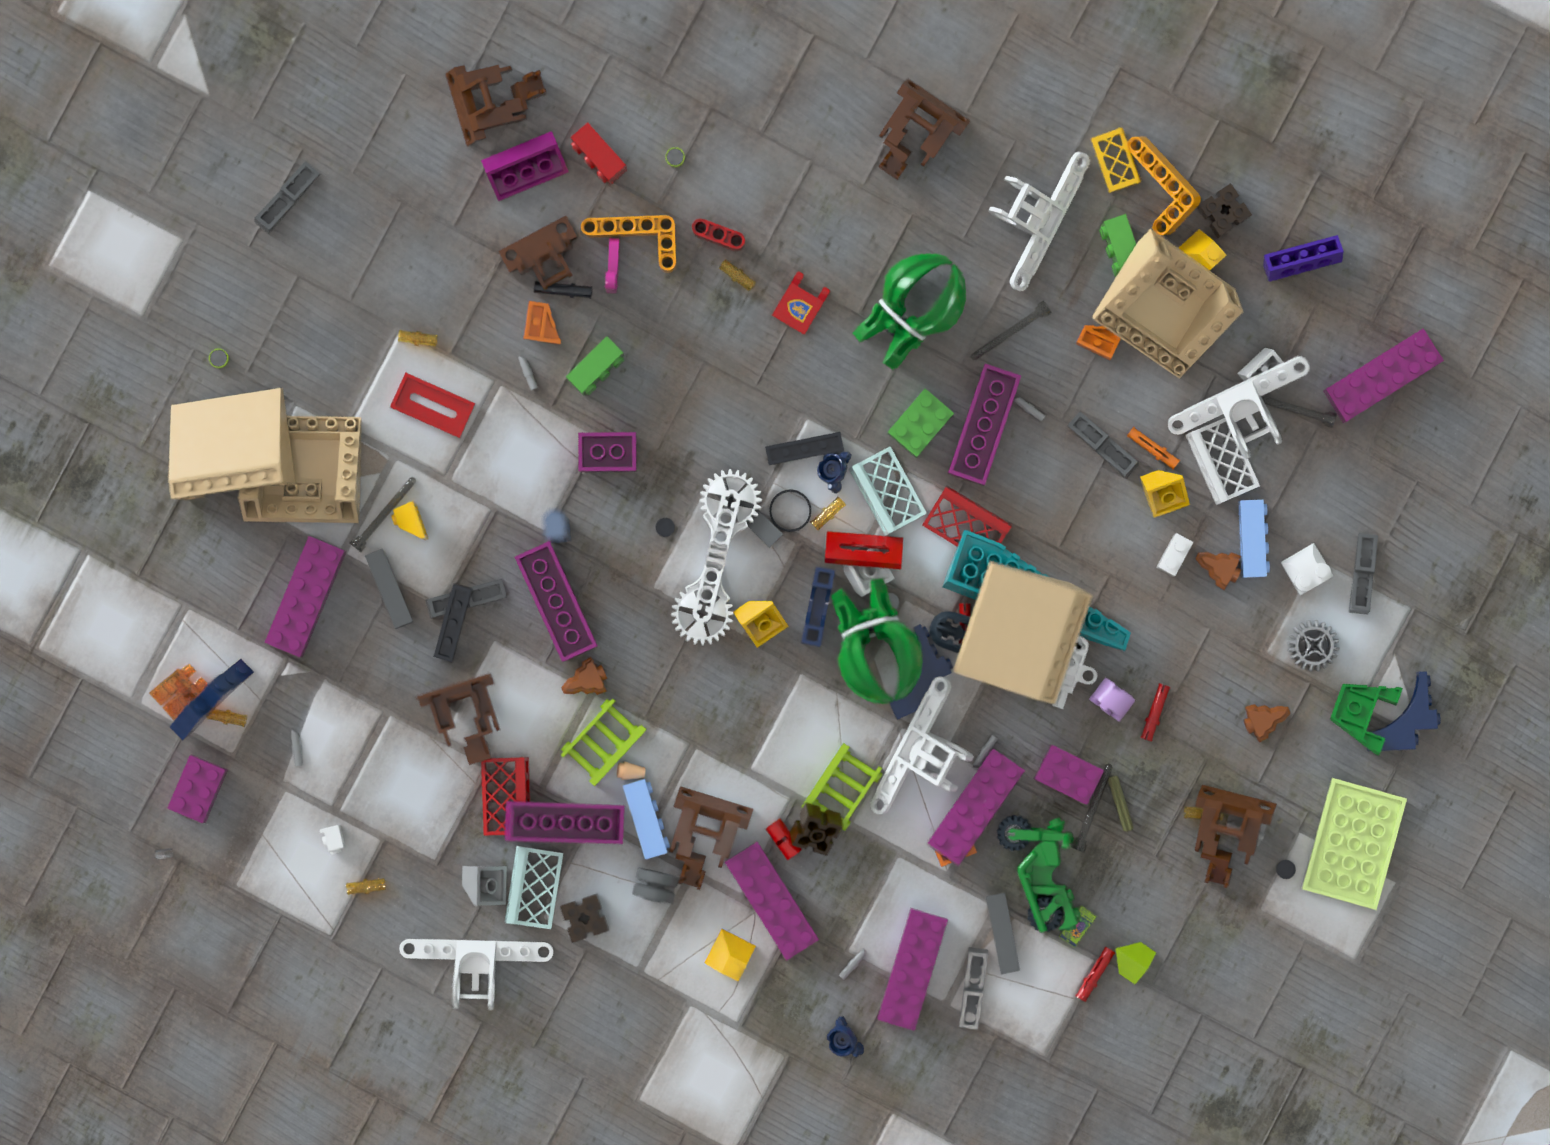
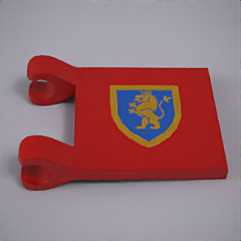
[772,271,830,335]

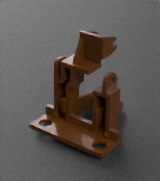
[445,65,546,147]
[879,79,971,180]
[498,215,577,291]
[416,673,500,765]
[1195,785,1277,888]
[669,786,753,890]

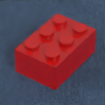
[570,122,627,185]

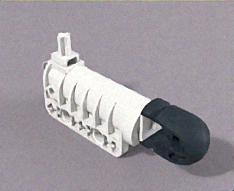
[929,611,1097,709]

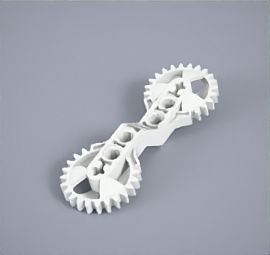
[671,469,762,646]

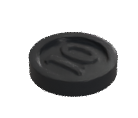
[656,518,675,537]
[1276,860,1296,879]

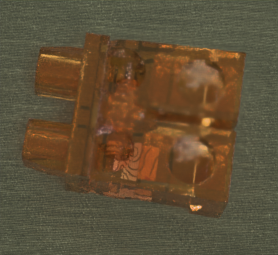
[149,664,208,720]

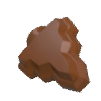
[1195,552,1242,590]
[561,657,608,695]
[1244,704,1291,743]

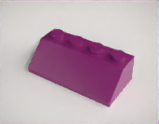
[481,131,569,201]

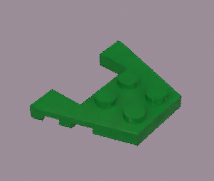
[1330,684,1403,756]

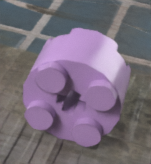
[1089,678,1135,722]

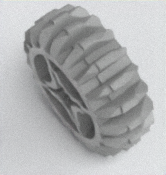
[1287,620,1340,672]

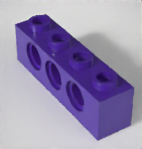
[1263,235,1344,282]

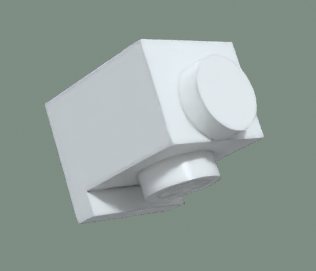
[320,825,346,854]

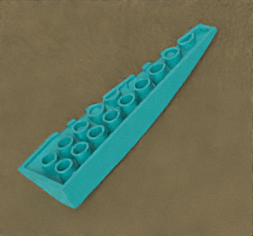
[942,530,1131,651]

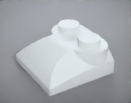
[1280,543,1333,595]
[843,548,895,597]

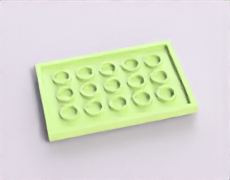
[1301,778,1407,910]

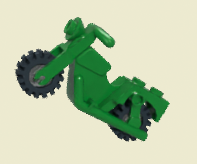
[997,815,1081,933]

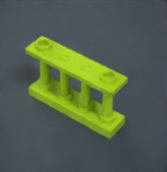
[561,698,647,786]
[801,743,883,831]

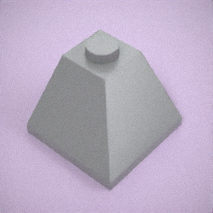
[462,866,507,906]

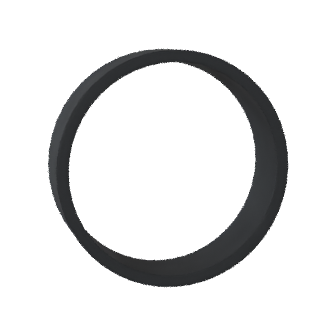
[769,489,812,532]

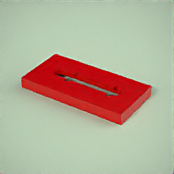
[390,372,476,438]
[824,531,903,570]

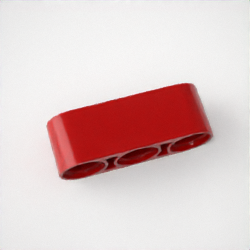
[692,219,745,251]

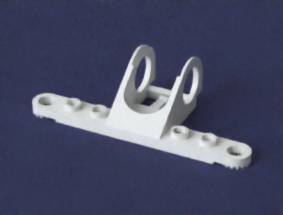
[988,152,1090,291]
[1168,356,1309,459]
[870,677,974,814]
[399,939,554,1010]

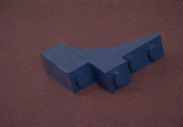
[889,624,953,720]
[170,659,254,741]
[1367,671,1441,751]

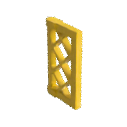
[1091,128,1141,193]

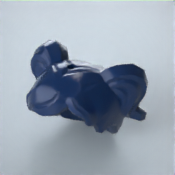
[817,452,852,494]
[827,1016,864,1057]

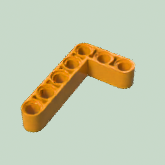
[1127,136,1201,236]
[581,215,677,273]

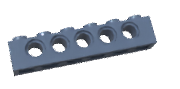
[543,510,571,544]

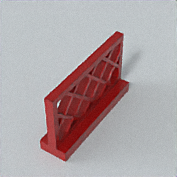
[922,485,1012,547]
[481,757,530,836]

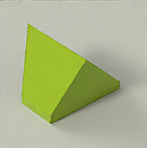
[1116,942,1156,984]

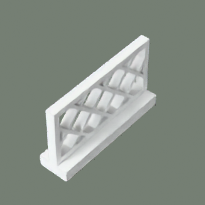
[1186,418,1260,505]

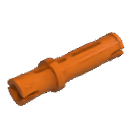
[1127,427,1180,470]

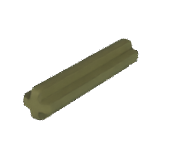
[1108,776,1134,832]

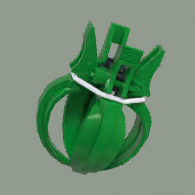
[852,253,966,370]
[831,578,923,704]

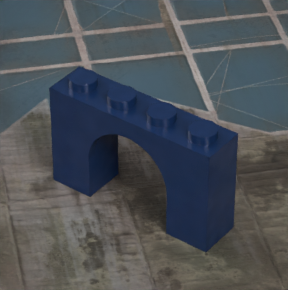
[801,567,835,647]

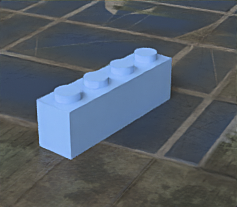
[1238,500,1270,578]
[623,779,670,860]

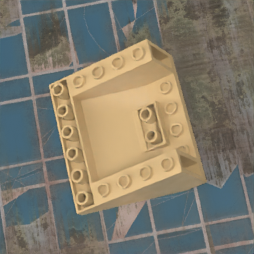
[1093,229,1243,379]
[169,388,296,500]
[239,416,362,523]
[953,562,1092,704]

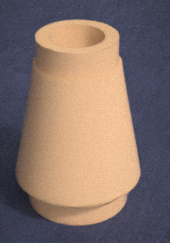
[617,761,646,780]

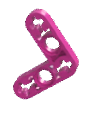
[605,238,620,294]

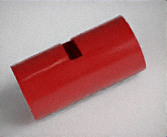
[765,818,803,860]

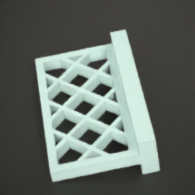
[849,447,927,536]
[504,846,563,929]

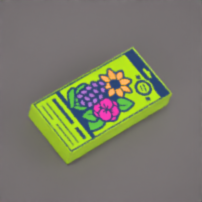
[1059,905,1097,948]

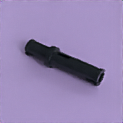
[534,281,592,299]

